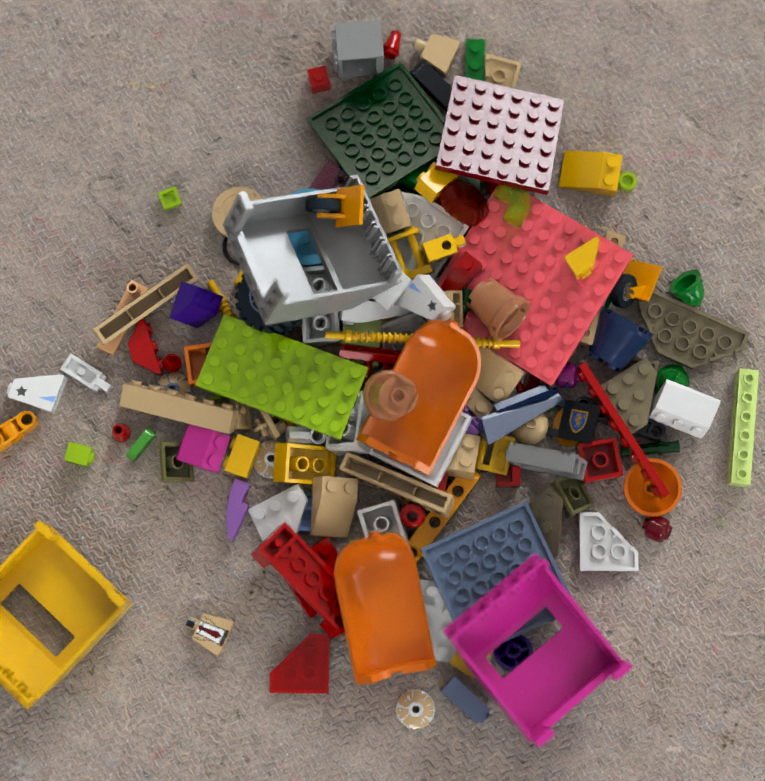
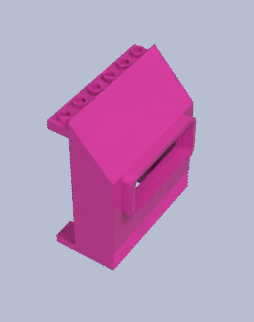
[443,553,633,748]

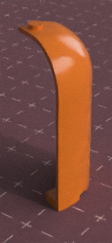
[356,319,481,476]
[334,531,437,685]

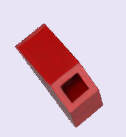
[127,318,164,376]

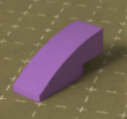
[227,478,251,542]

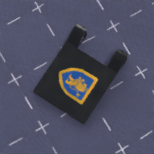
[546,399,601,444]

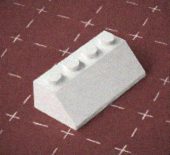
[302,265,340,347]

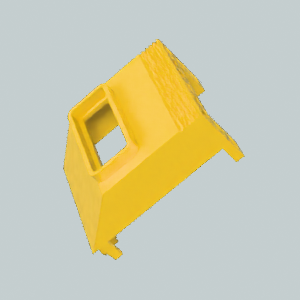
[0,520,133,710]

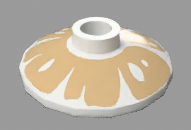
[254,440,280,479]
[396,689,435,729]

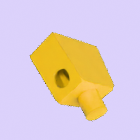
[420,234,466,265]

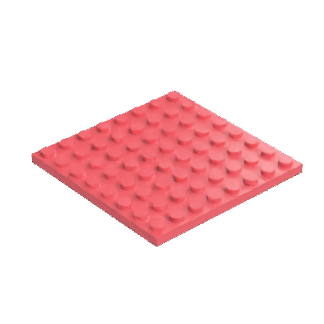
[436,184,633,387]

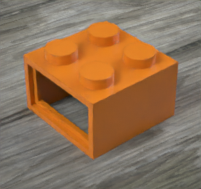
[184,343,212,388]

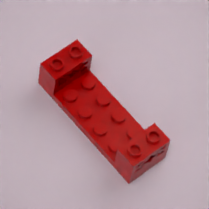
[250,522,345,639]

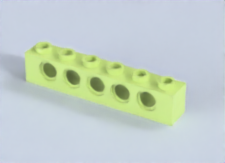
[726,368,759,487]

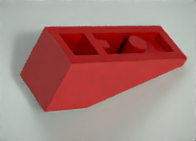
[440,251,483,292]

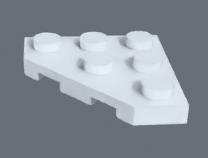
[248,484,308,541]
[579,512,638,572]

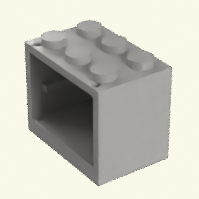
[332,20,384,79]

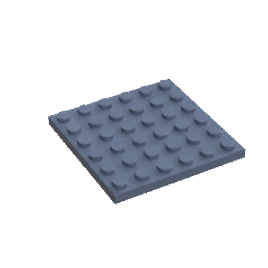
[420,501,572,643]

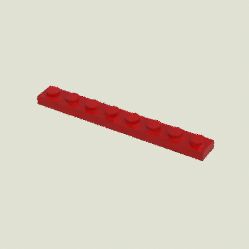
[577,362,670,499]

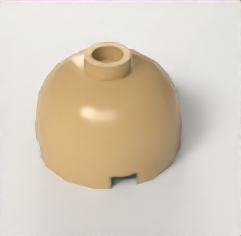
[511,413,549,445]

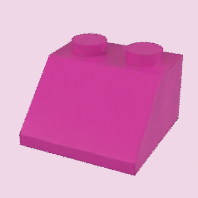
[176,424,231,473]

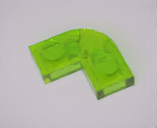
[494,184,531,228]

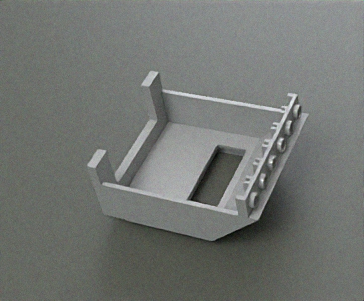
[223,175,403,326]

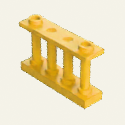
[387,226,434,280]

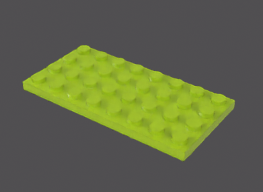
[195,314,369,441]

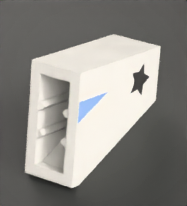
[396,274,456,321]
[7,374,68,414]

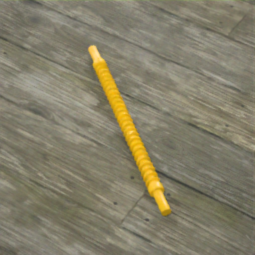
[325,330,520,349]

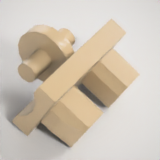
[253,410,287,441]

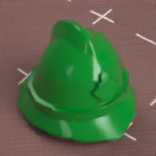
[670,270,704,307]
[654,364,690,394]

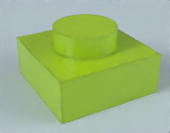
[158,186,182,211]

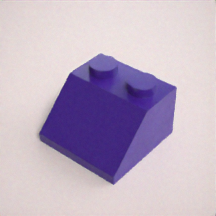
[169,282,223,328]

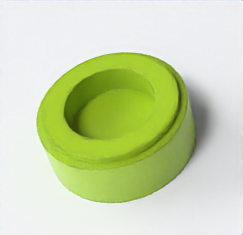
[618,172,637,192]

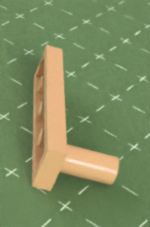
[96,280,149,356]

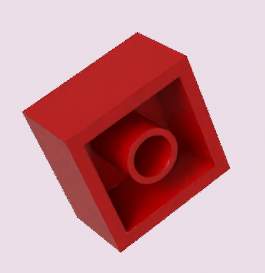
[575,437,624,484]

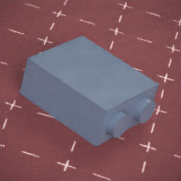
[440,676,490,724]

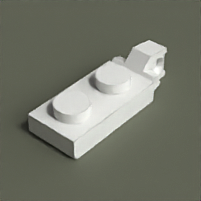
[60,353,113,393]

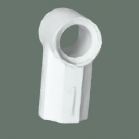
[285,426,327,444]

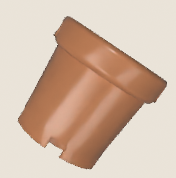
[466,277,531,341]
[363,370,418,421]

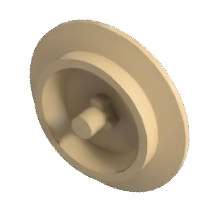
[212,187,262,238]

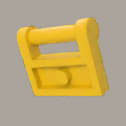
[476,433,515,476]

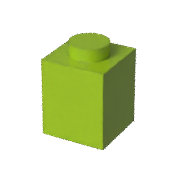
[64,442,96,468]

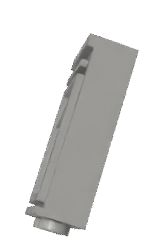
[505,442,587,481]

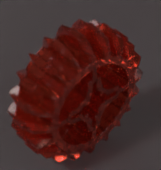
[440,180,490,227]

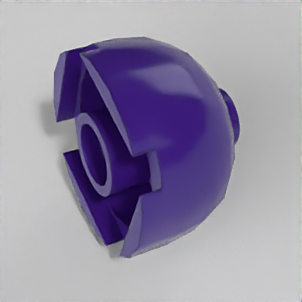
[493,635,533,672]

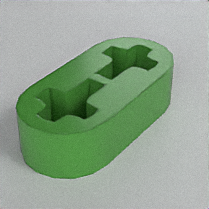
[126,428,157,462]

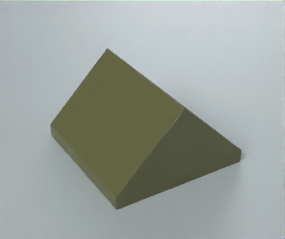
[159,442,194,484]
[550,477,594,518]

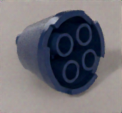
[589,306,654,371]

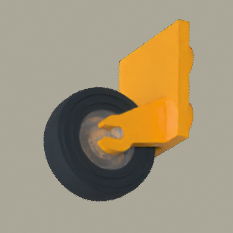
[305,185,364,228]
[611,259,662,308]

